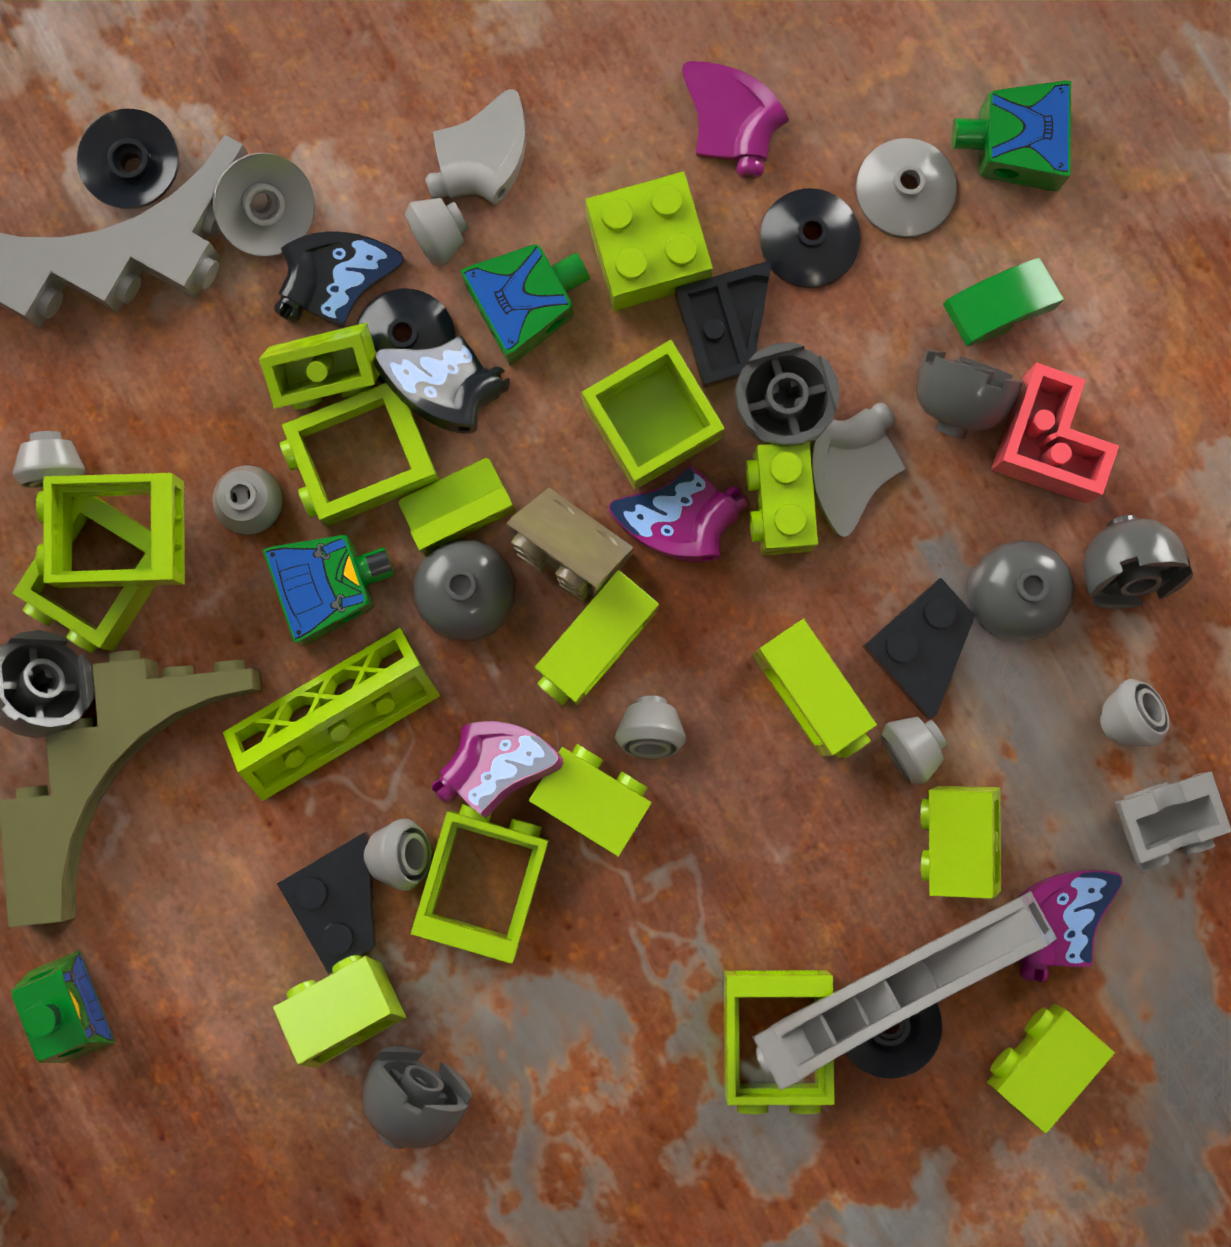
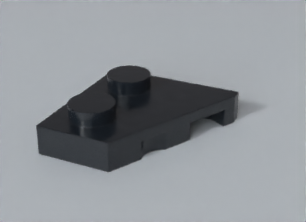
[277,832,376,974]

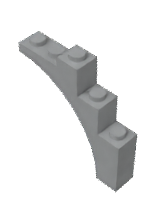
[0,135,249,328]
[754,891,1057,1090]

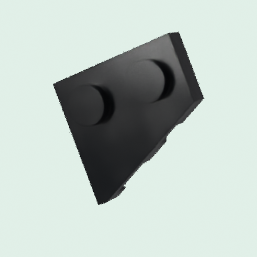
[675,261,771,388]
[862,578,975,720]

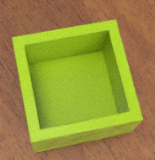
[585,171,713,311]
[581,340,725,490]

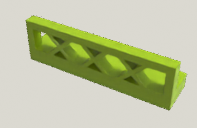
[223,627,440,801]

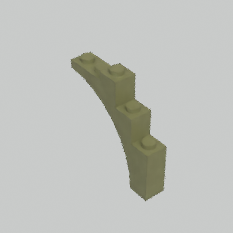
[0,650,262,927]

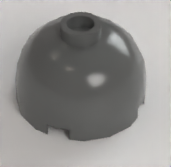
[735,342,840,447]
[916,349,1024,439]
[1083,515,1193,609]
[414,540,516,642]
[967,540,1075,643]
[0,630,94,739]
[363,1046,471,1149]

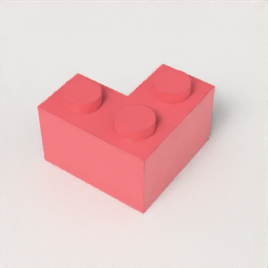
[991,363,1119,504]

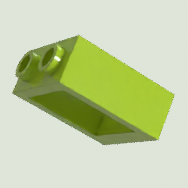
[279,383,439,527]
[36,473,185,588]
[12,496,155,653]
[535,570,659,706]
[752,618,877,759]
[411,804,550,964]
[724,970,834,1114]

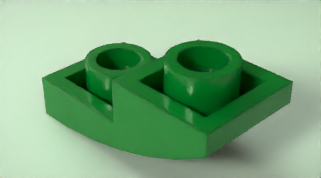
[943,258,1064,347]

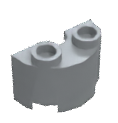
[1115,771,1231,871]

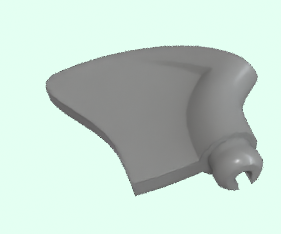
[425,89,526,204]
[810,402,905,537]

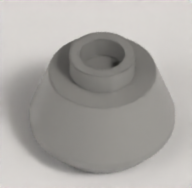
[404,198,469,266]
[12,431,85,488]
[213,465,283,535]
[1100,679,1169,747]
[615,696,686,759]
[881,717,948,785]
[364,819,431,891]

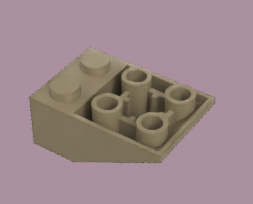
[507,488,633,603]

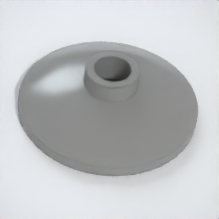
[856,138,957,238]
[213,153,315,256]

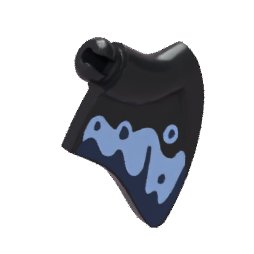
[274,231,404,328]
[373,335,510,434]

